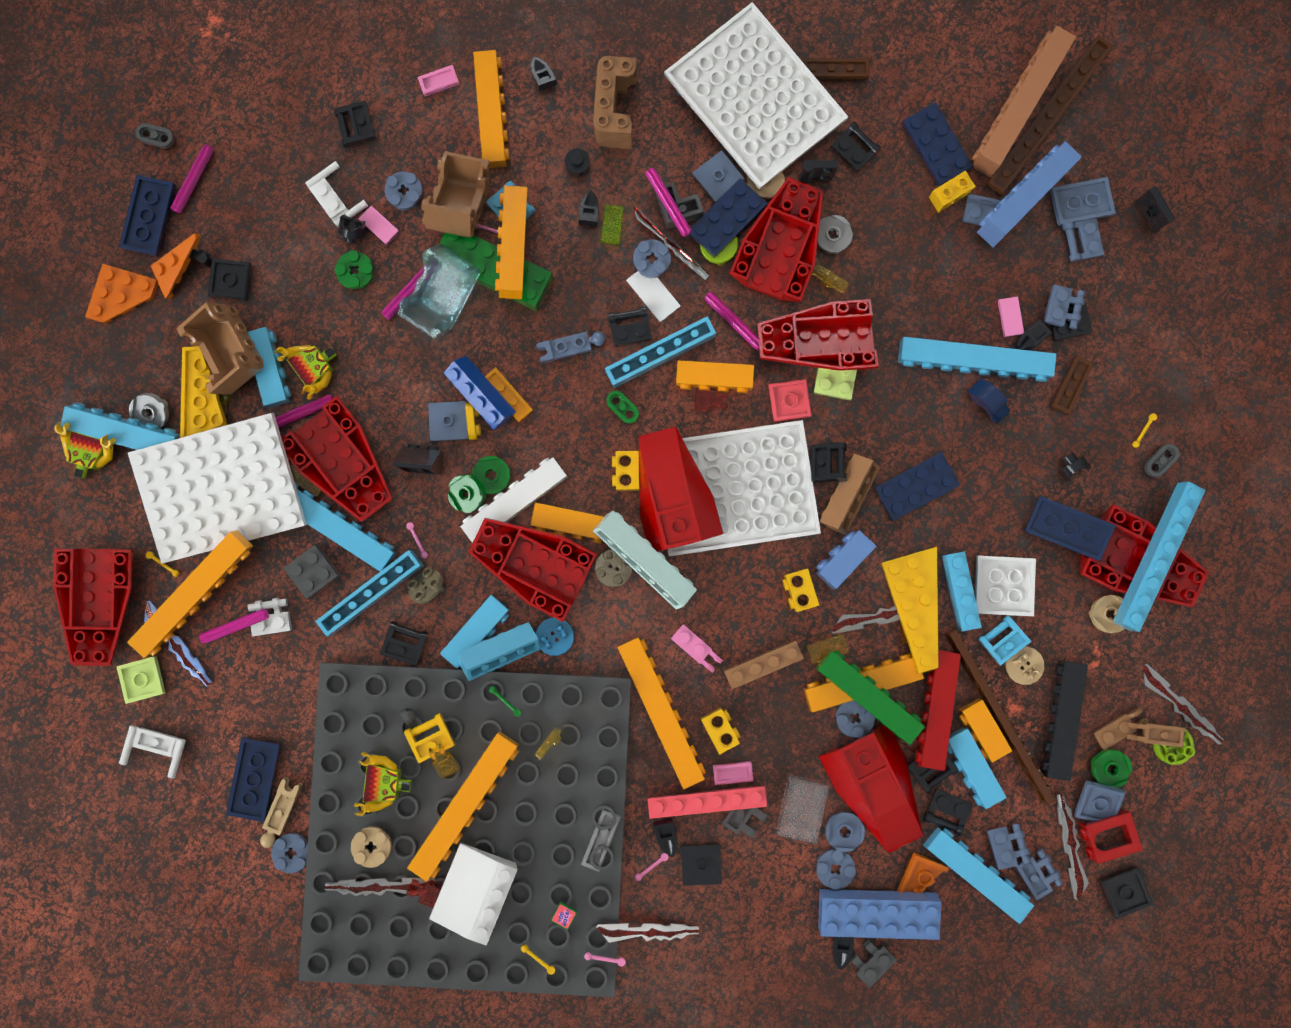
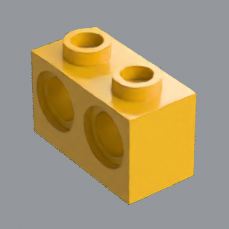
[929,171,976,213]
[612,451,639,491]
[782,568,819,612]
[700,707,741,755]

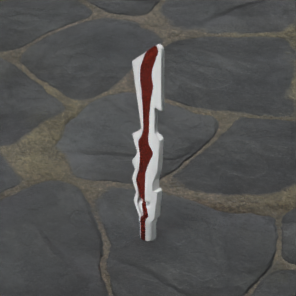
[596,923,699,943]

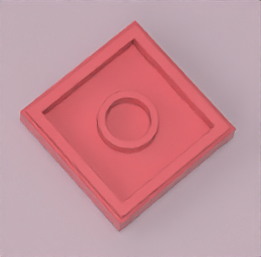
[768,379,812,422]

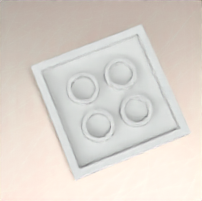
[975,556,1036,616]

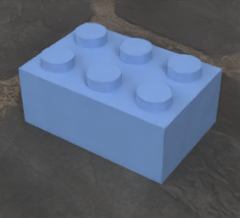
[814,530,876,589]

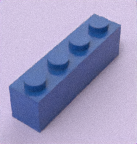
[444,356,516,430]

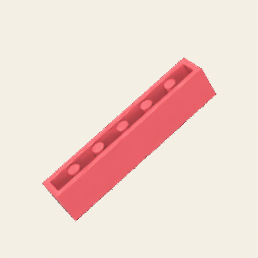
[647,785,768,819]

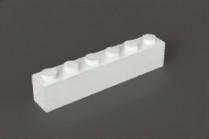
[460,458,568,543]

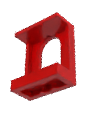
[1079,809,1143,864]

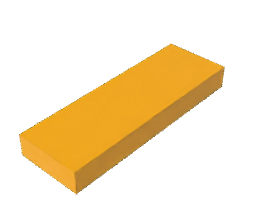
[485,367,533,423]

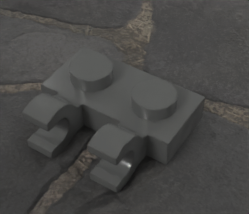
[722,808,768,838]
[851,938,897,988]

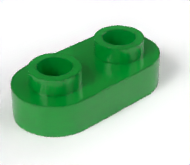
[606,391,639,424]

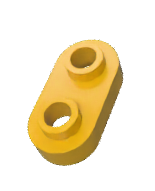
[465,402,481,440]

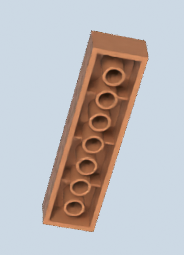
[972,25,1077,178]

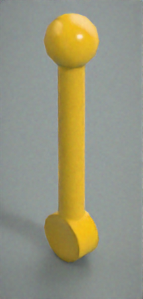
[1132,413,1157,448]
[146,551,180,577]
[521,945,555,975]

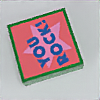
[550,901,578,930]

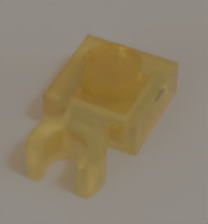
[535,727,562,760]
[429,743,459,779]

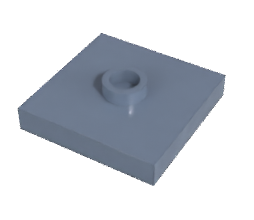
[692,150,745,203]
[428,401,469,442]
[1074,780,1126,822]

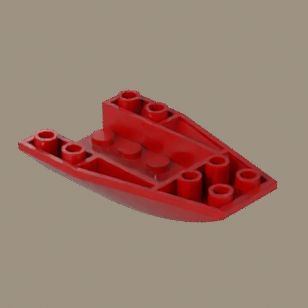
[729,177,823,302]
[757,299,879,371]
[282,396,393,522]
[639,427,724,551]
[1080,504,1210,607]
[468,518,597,622]
[53,549,133,666]
[818,724,923,853]

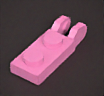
[671,624,723,673]

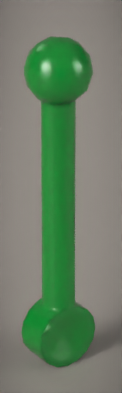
[489,686,522,717]

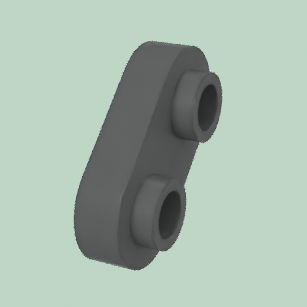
[136,123,175,149]
[1144,444,1180,477]

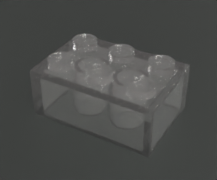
[776,774,829,844]

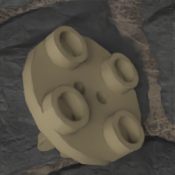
[594,549,632,587]
[407,567,445,604]

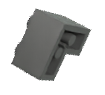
[656,182,704,229]

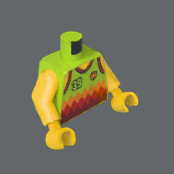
[274,345,337,400]
[54,422,116,479]
[354,752,412,816]

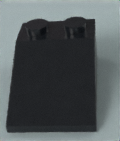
[392,444,444,475]

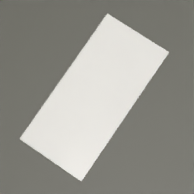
[626,271,680,322]

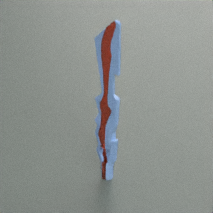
[144,601,212,687]

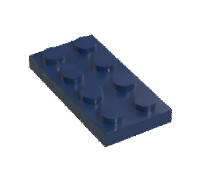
[902,102,973,186]
[119,175,176,257]
[689,178,768,258]
[874,452,960,521]
[1025,496,1116,561]
[226,737,282,822]

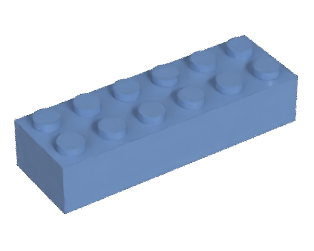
[977,141,1082,247]
[818,889,942,940]

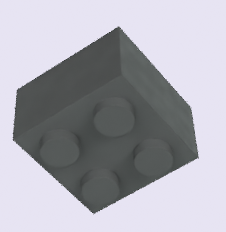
[283,545,343,599]

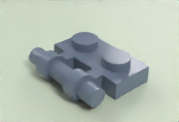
[1043,285,1086,329]
[986,824,1031,871]
[1015,848,1063,901]

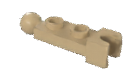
[260,777,303,848]

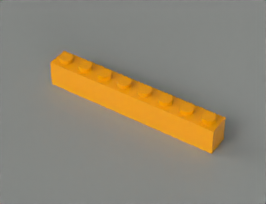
[127,530,253,658]
[617,637,706,790]
[407,731,519,882]

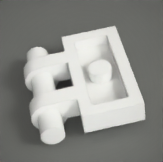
[248,598,292,636]

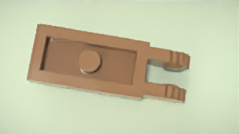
[1092,707,1149,750]
[1127,722,1185,748]

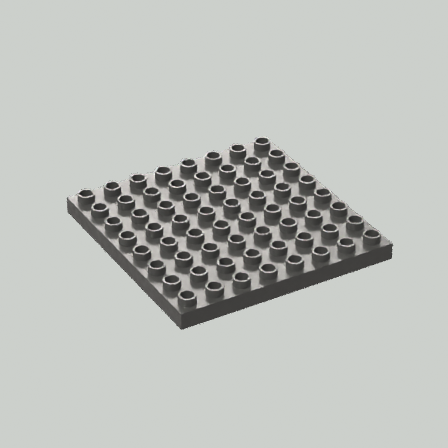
[299,662,631,997]

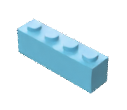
[248,327,292,409]
[941,551,982,632]
[440,595,510,669]
[457,622,540,681]
[947,727,1007,809]

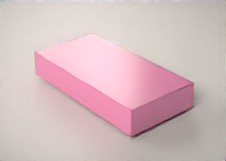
[418,65,460,97]
[359,205,400,245]
[998,297,1024,338]
[713,761,753,785]

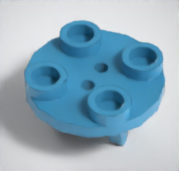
[536,618,574,656]

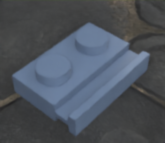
[962,194,1001,225]

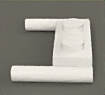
[305,161,368,227]
[119,725,186,778]

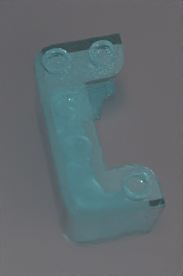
[397,244,481,339]

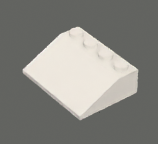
[429,843,518,946]

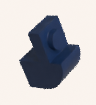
[967,379,1010,424]

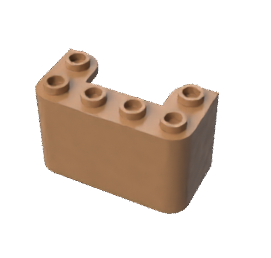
[593,56,637,149]
[421,151,490,238]
[176,302,264,394]

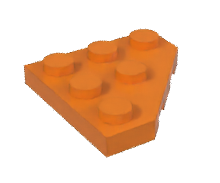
[85,264,158,324]

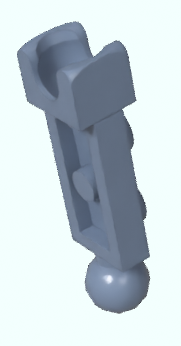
[536,331,606,364]

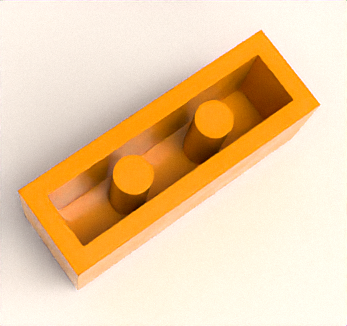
[958,698,1012,763]

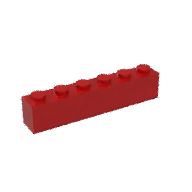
[915,650,961,771]

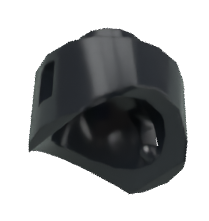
[565,148,590,178]
[338,214,366,243]
[1060,452,1091,481]

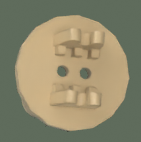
[1004,646,1045,685]

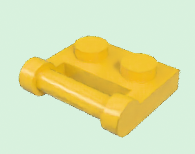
[404,713,456,763]

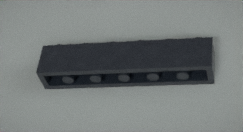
[1040,660,1088,782]

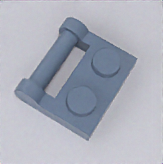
[1062,218,1104,262]

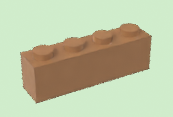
[820,453,881,535]
[723,640,804,689]

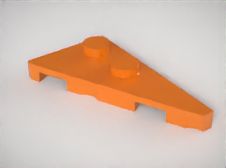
[151,233,201,299]
[897,852,949,893]

